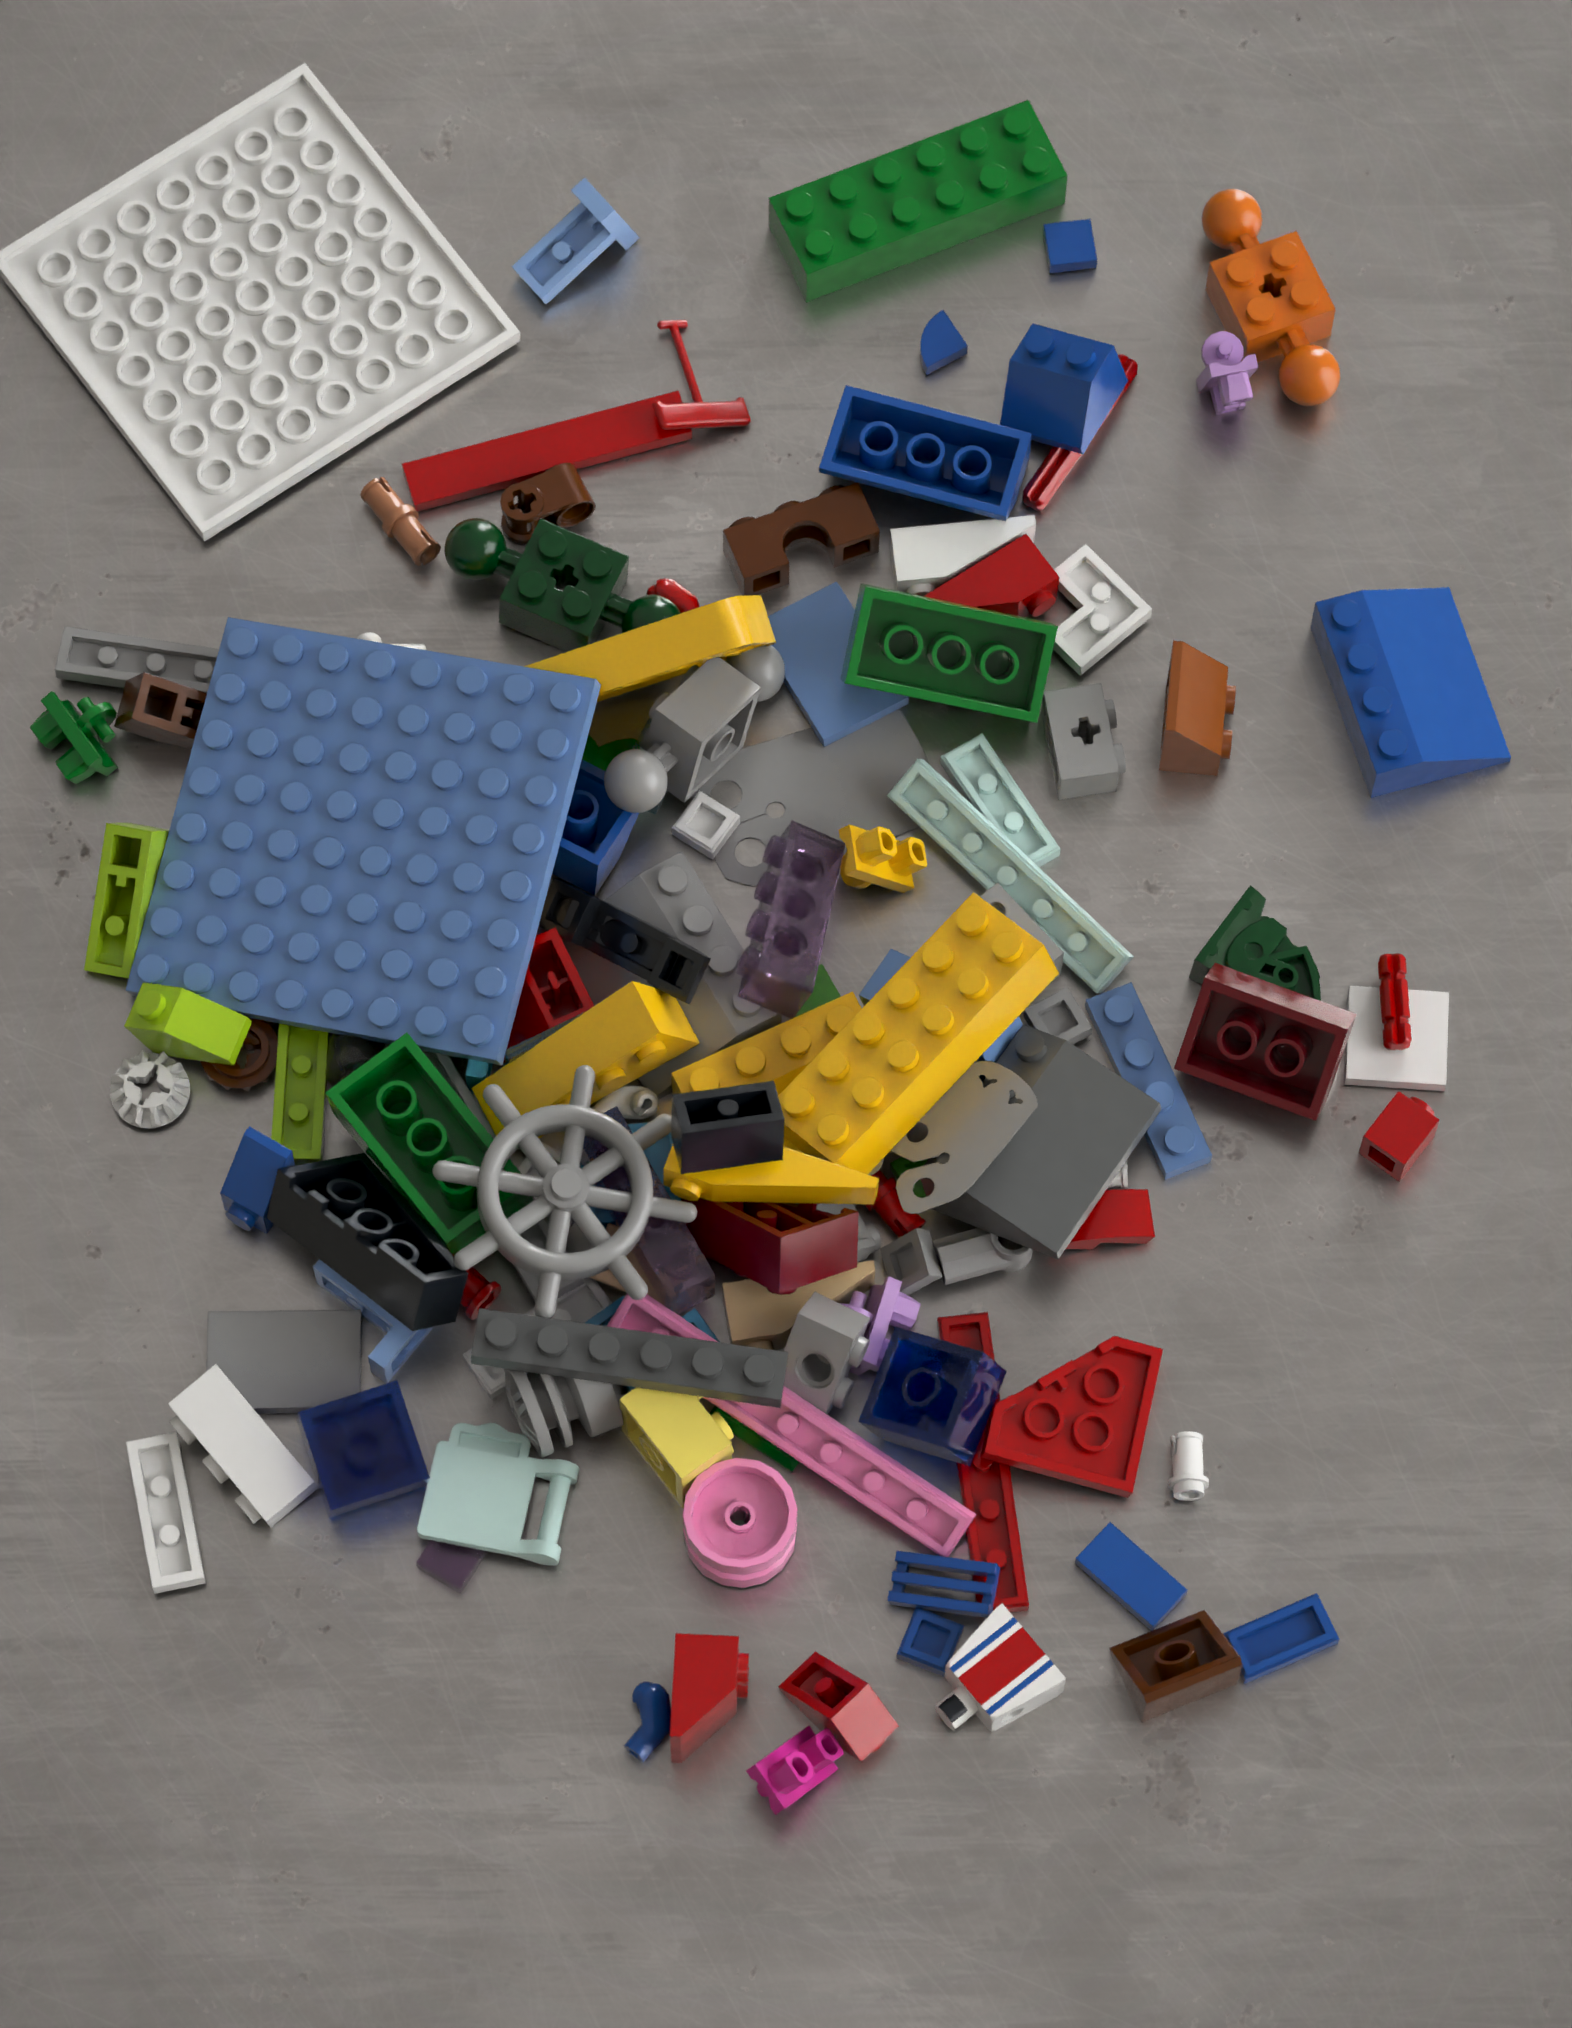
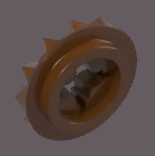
[201,1018,278,1091]

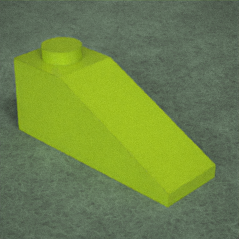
[84,823,169,979]

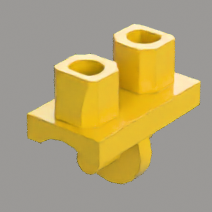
[838,824,927,893]

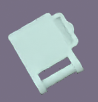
[417,1423,580,1566]

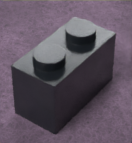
[671,1081,785,1174]

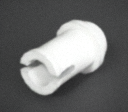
[1168,1431,1209,1501]

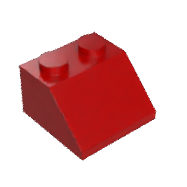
[670,1633,749,1763]

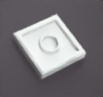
[1344,985,1449,1091]

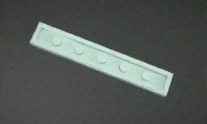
[887,759,1134,994]

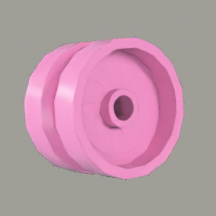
[683,1458,797,1588]

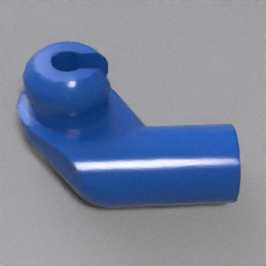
[624,1681,671,1762]

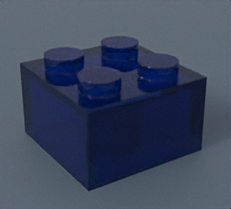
[858,1327,1007,1466]
[297,1380,430,1518]

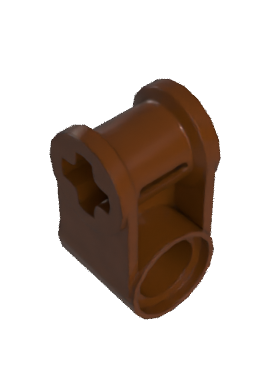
[500,463,596,544]

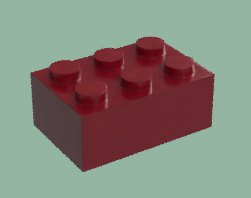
[1174,963,1357,1121]

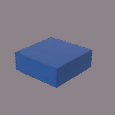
[1043,219,1097,273]
[896,1607,964,1677]

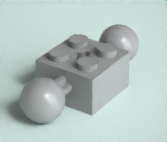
[604,645,785,813]

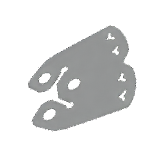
[868,1061,1038,1214]

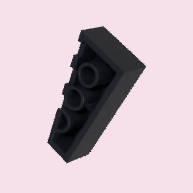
[266,1153,468,1331]

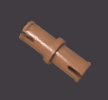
[360,477,441,566]

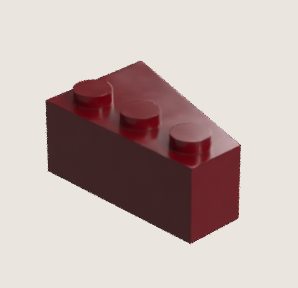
[680,1197,859,1295]

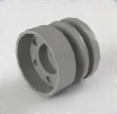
[503,1368,623,1457]

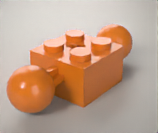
[1202,189,1340,406]

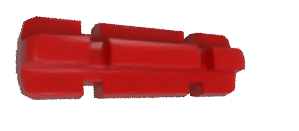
[1378,953,1412,1050]

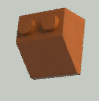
[1159,640,1236,776]

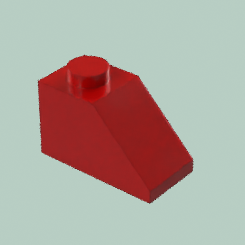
[778,1651,899,1762]

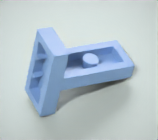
[512,177,640,304]
[313,1259,433,1384]

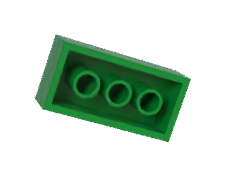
[840,583,1058,723]
[325,1033,534,1256]

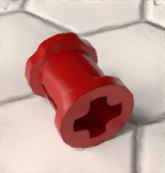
[461,1267,502,1320]

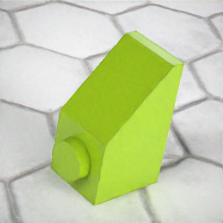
[124,982,252,1066]

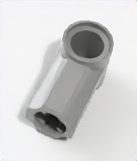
[933,1228,1033,1285]

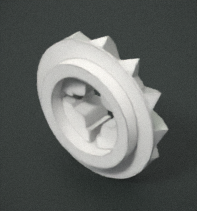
[109,1050,190,1128]

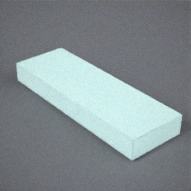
[940,733,1061,867]

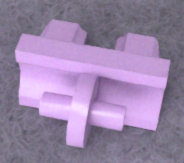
[1196,331,1258,415]
[840,1276,921,1376]

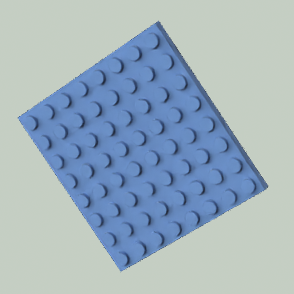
[126,617,601,1065]

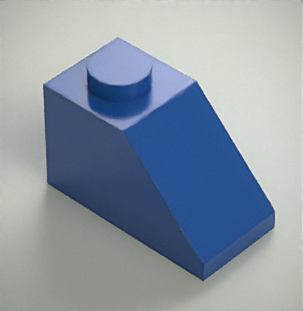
[220,1126,295,1234]

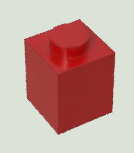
[1359,1091,1440,1182]

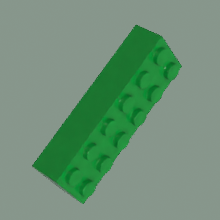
[769,99,1068,302]

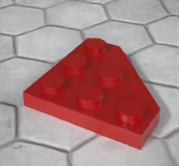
[980,1336,1163,1498]

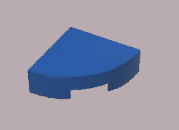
[920,310,968,375]

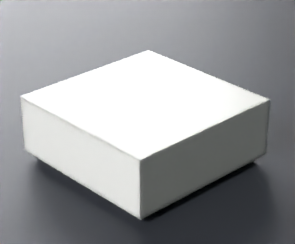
[672,791,740,860]

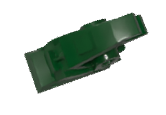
[1189,885,1321,1001]

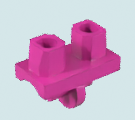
[746,1725,844,1815]

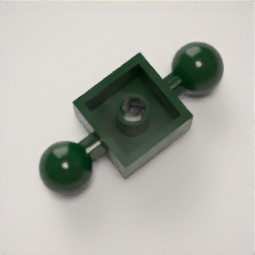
[444,518,681,652]

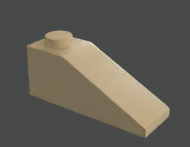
[722,1260,875,1350]

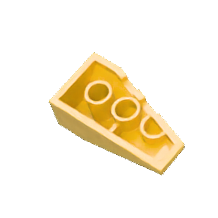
[663,1144,879,1205]

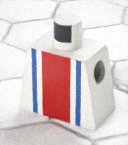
[934,1603,1066,1732]

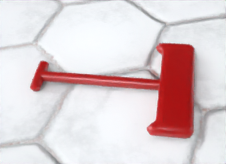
[652,320,751,430]

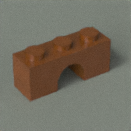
[723,482,880,595]

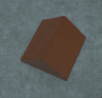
[1110,1610,1243,1723]

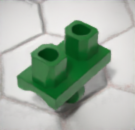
[30,691,118,784]

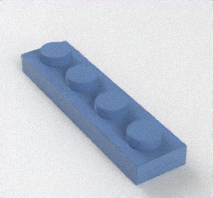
[1085,982,1212,1180]

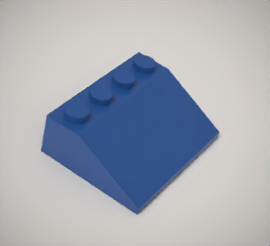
[1310,587,1511,798]

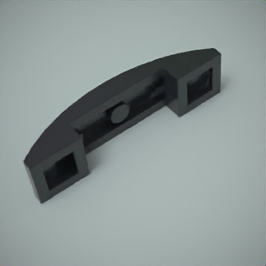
[539,878,711,1004]

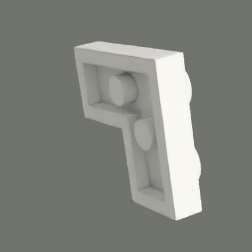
[1053,544,1152,676]

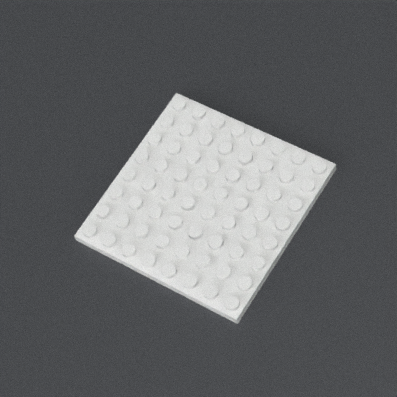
[0,63,521,542]

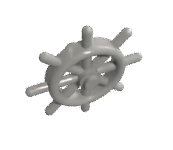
[432,1065,697,1318]

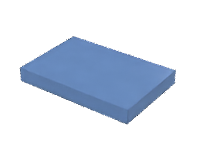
[768,581,909,747]

